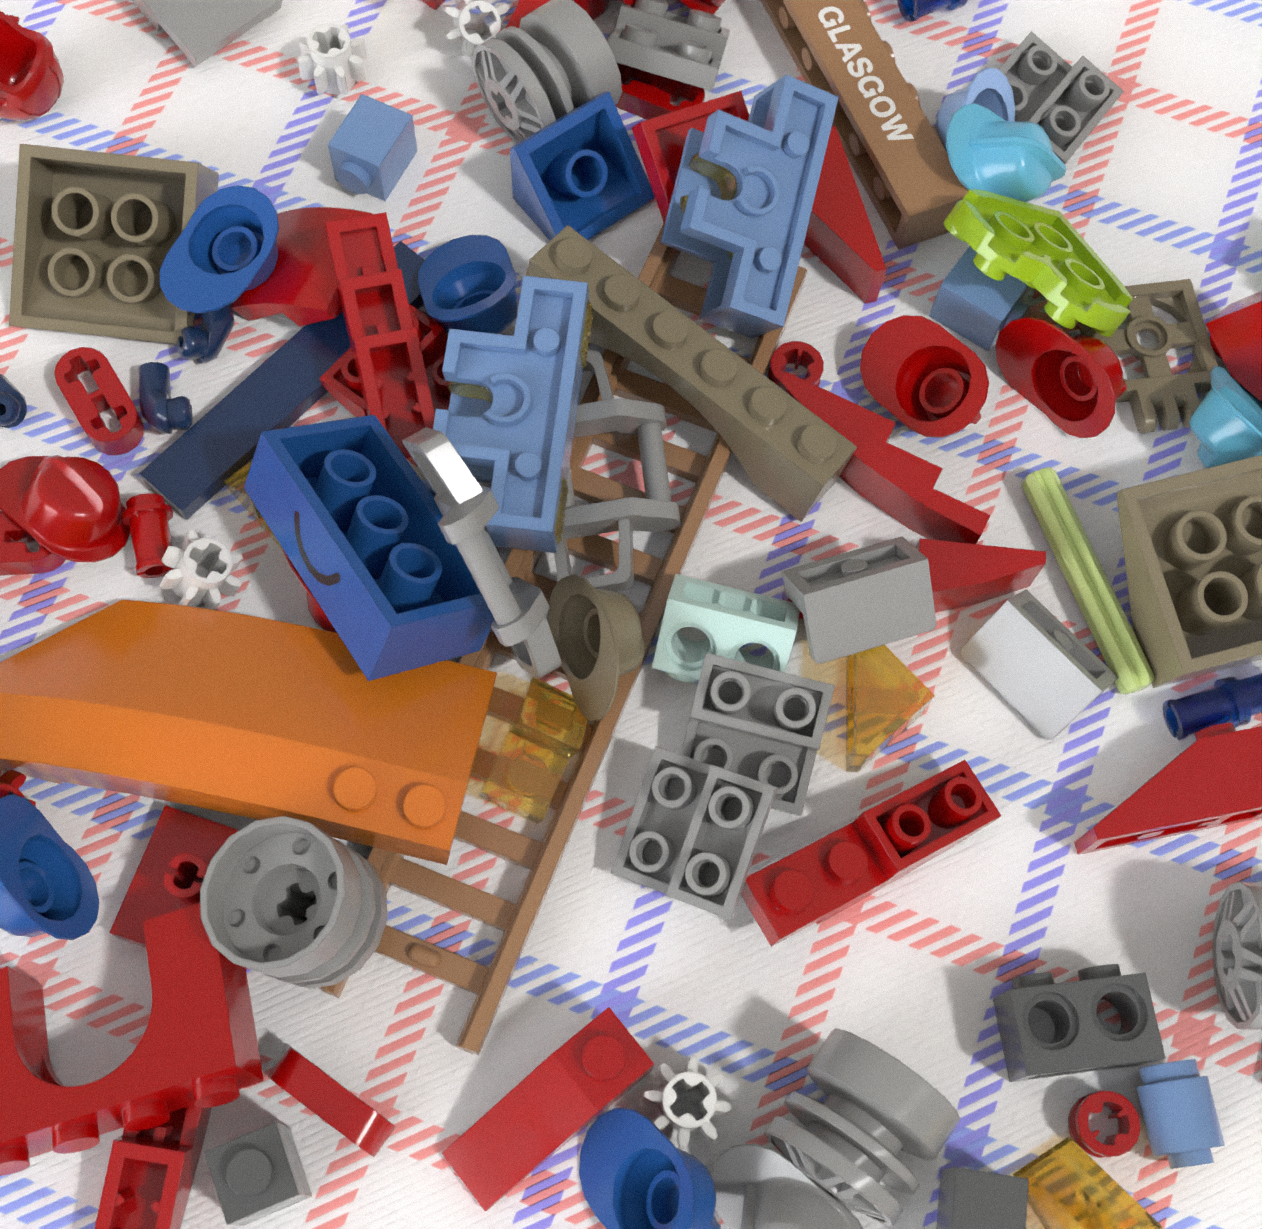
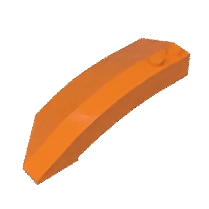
[0,599,497,865]

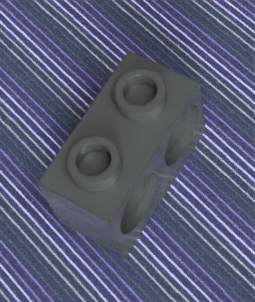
[993,964,1165,1082]

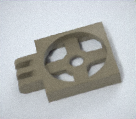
[1078,279,1218,433]

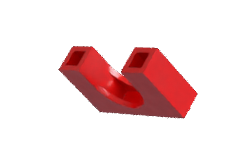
[0,902,264,1176]

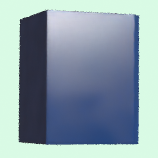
[510,92,655,241]

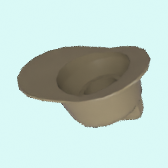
[548,574,645,721]

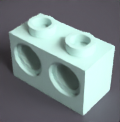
[652,574,800,683]

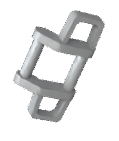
[554,350,681,592]
[402,427,562,679]

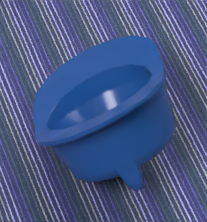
[160,185,279,313]
[418,235,518,334]
[0,794,100,940]
[579,1108,721,1229]

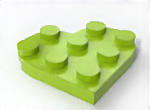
[943,189,1132,337]

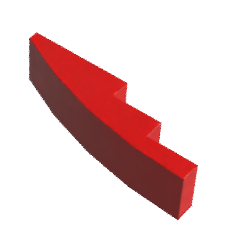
[324,212,435,459]
[778,371,991,544]
[782,538,1046,620]
[94,1104,212,1229]

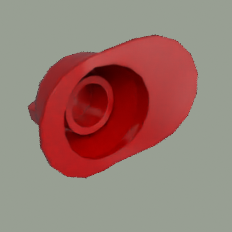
[860,315,989,438]
[995,317,1127,439]
[0,455,130,562]

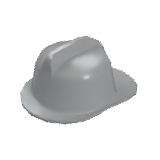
[710,1143,863,1229]

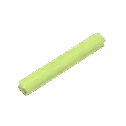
[1022,467,1155,694]

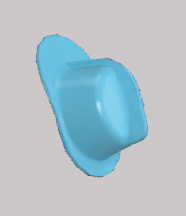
[946,103,1066,203]
[1189,366,1262,468]

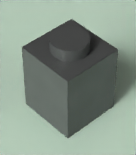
[204,1122,313,1226]
[936,1167,1029,1229]

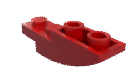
[741,760,1002,947]

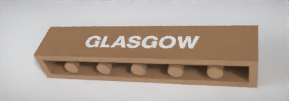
[760,0,969,250]

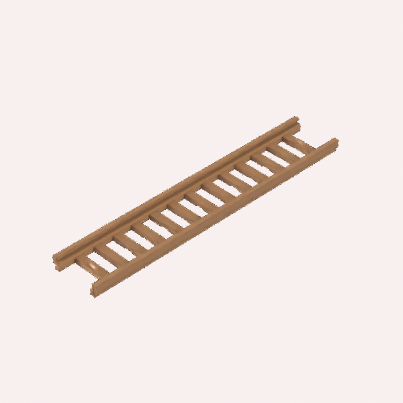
[317,223,807,1056]

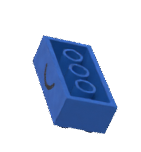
[244,415,495,681]

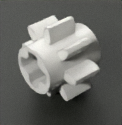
[442,0,510,56]
[297,23,367,95]
[160,530,243,610]
[643,1055,733,1149]

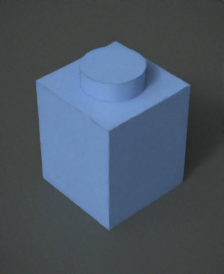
[328,94,418,201]
[929,246,1030,351]

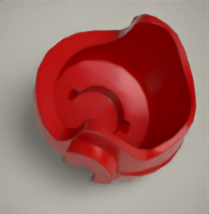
[0,11,64,120]

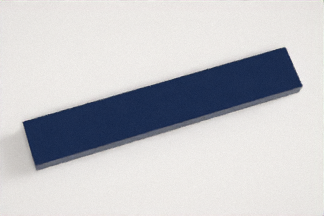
[139,241,424,520]

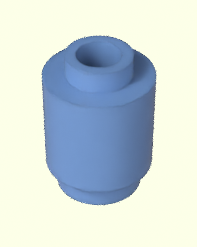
[1136,1059,1225,1169]

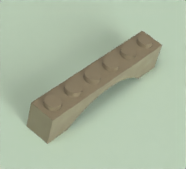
[526,225,857,522]

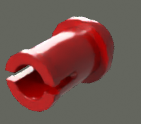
[121,493,174,578]

